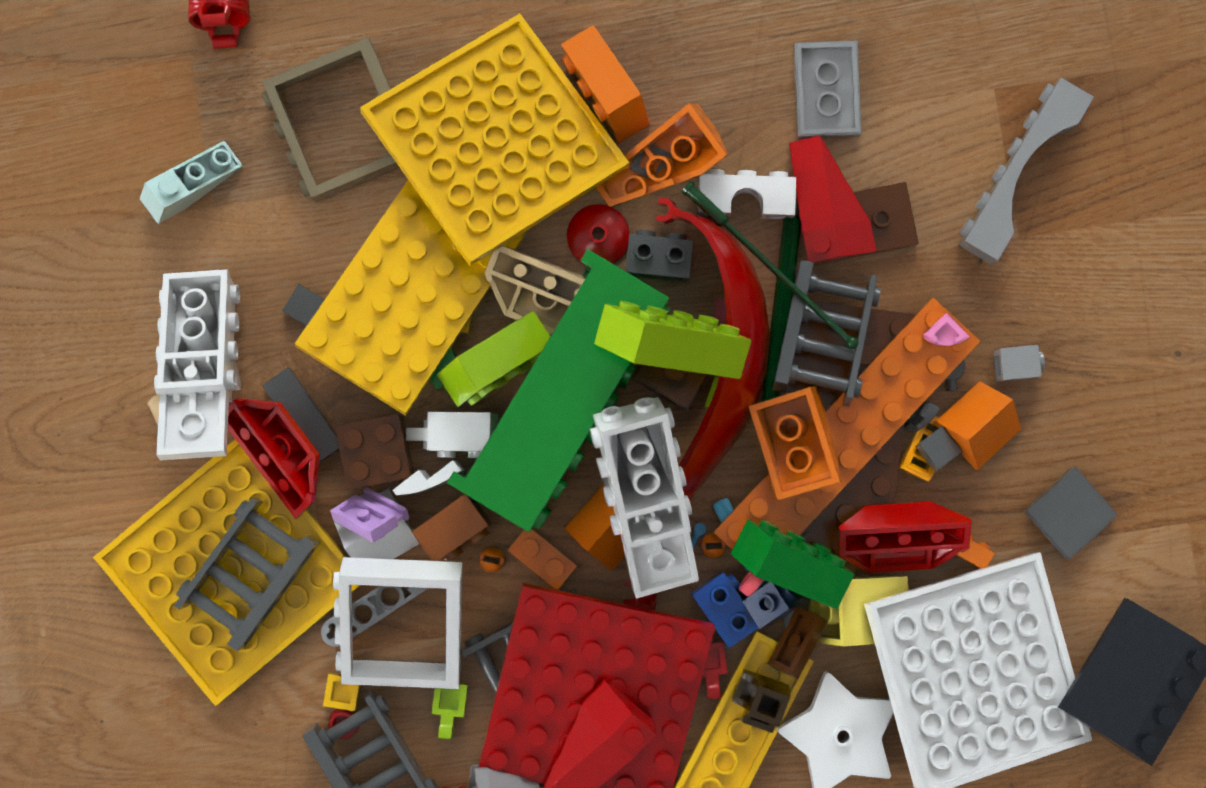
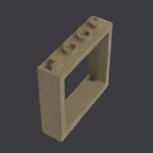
[261,37,400,203]

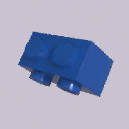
[690,571,758,648]

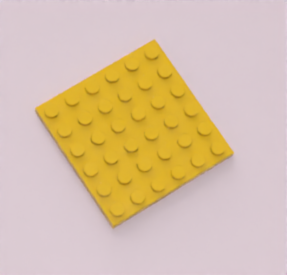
[360,13,629,266]
[93,439,360,706]

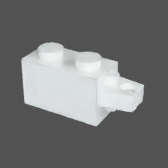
[406,412,498,458]

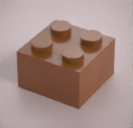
[412,494,492,562]

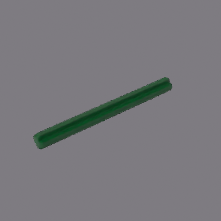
[762,217,801,402]

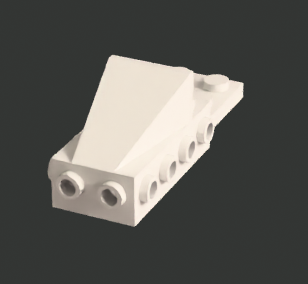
[154,269,241,461]
[590,397,699,599]

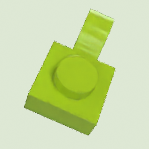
[431,683,468,740]

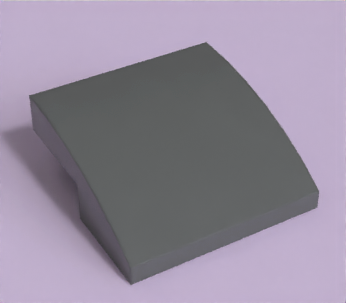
[1024,466,1118,560]

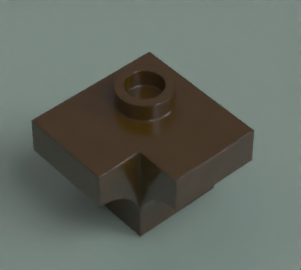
[732,669,791,733]

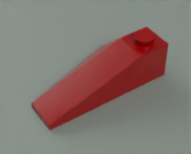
[789,135,877,266]
[543,679,657,788]

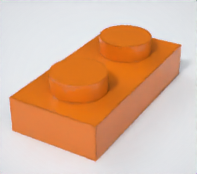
[507,530,577,590]

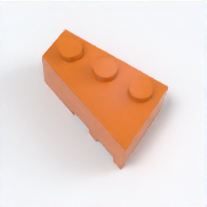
[561,25,650,144]

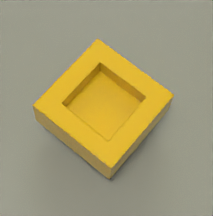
[323,673,361,711]

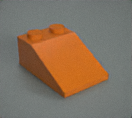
[748,386,841,500]

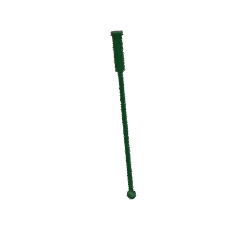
[681,181,859,349]

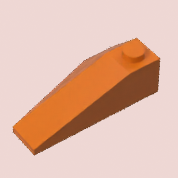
[596,103,728,207]

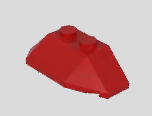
[228,398,320,519]
[838,501,972,573]

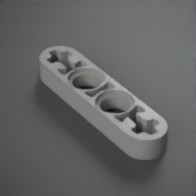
[321,586,428,647]

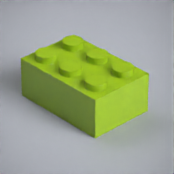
[437,310,550,407]

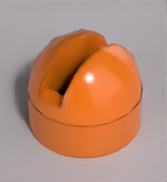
[700,532,726,558]
[479,546,505,572]

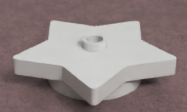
[776,671,893,788]

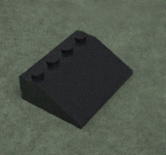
[1058,598,1206,766]

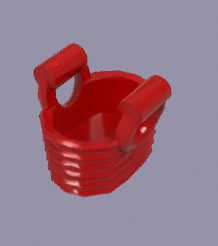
[188,0,251,49]

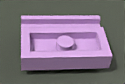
[330,487,409,543]

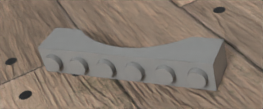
[958,78,1094,264]

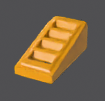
[899,416,939,482]

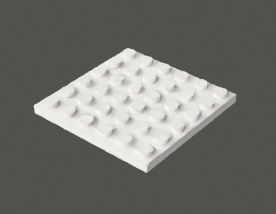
[864,552,1092,788]

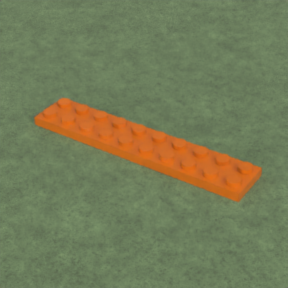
[713,297,980,549]

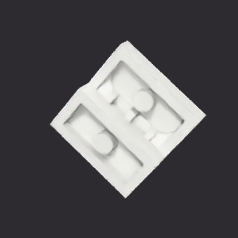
[393,460,466,495]

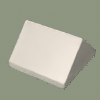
[334,488,420,559]

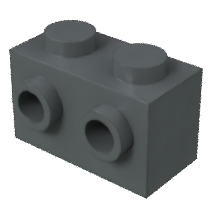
[626,230,693,282]

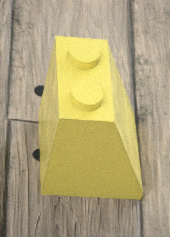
[808,575,910,647]

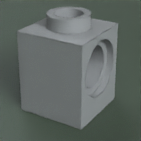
[993,345,1045,382]

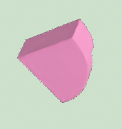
[922,313,970,346]

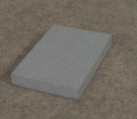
[793,40,862,138]

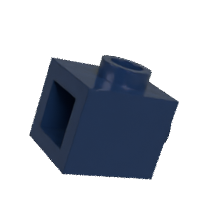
[742,582,802,629]

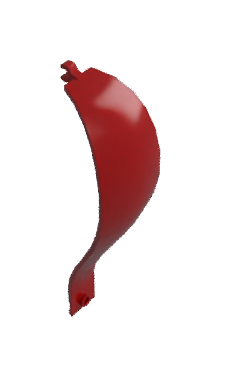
[623,198,770,610]

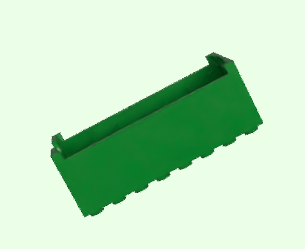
[447,249,671,532]

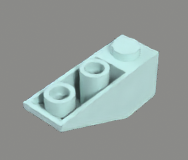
[140,141,243,224]

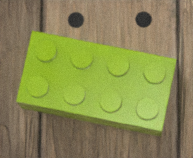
[594,301,751,379]

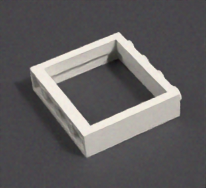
[333,557,462,689]

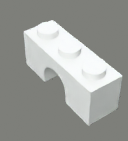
[697,169,796,220]

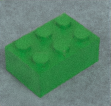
[730,519,855,609]

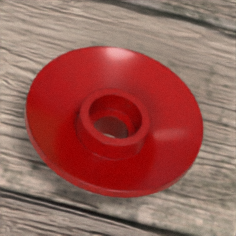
[567,204,630,265]

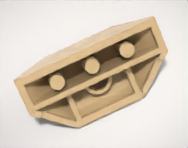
[484,246,586,334]

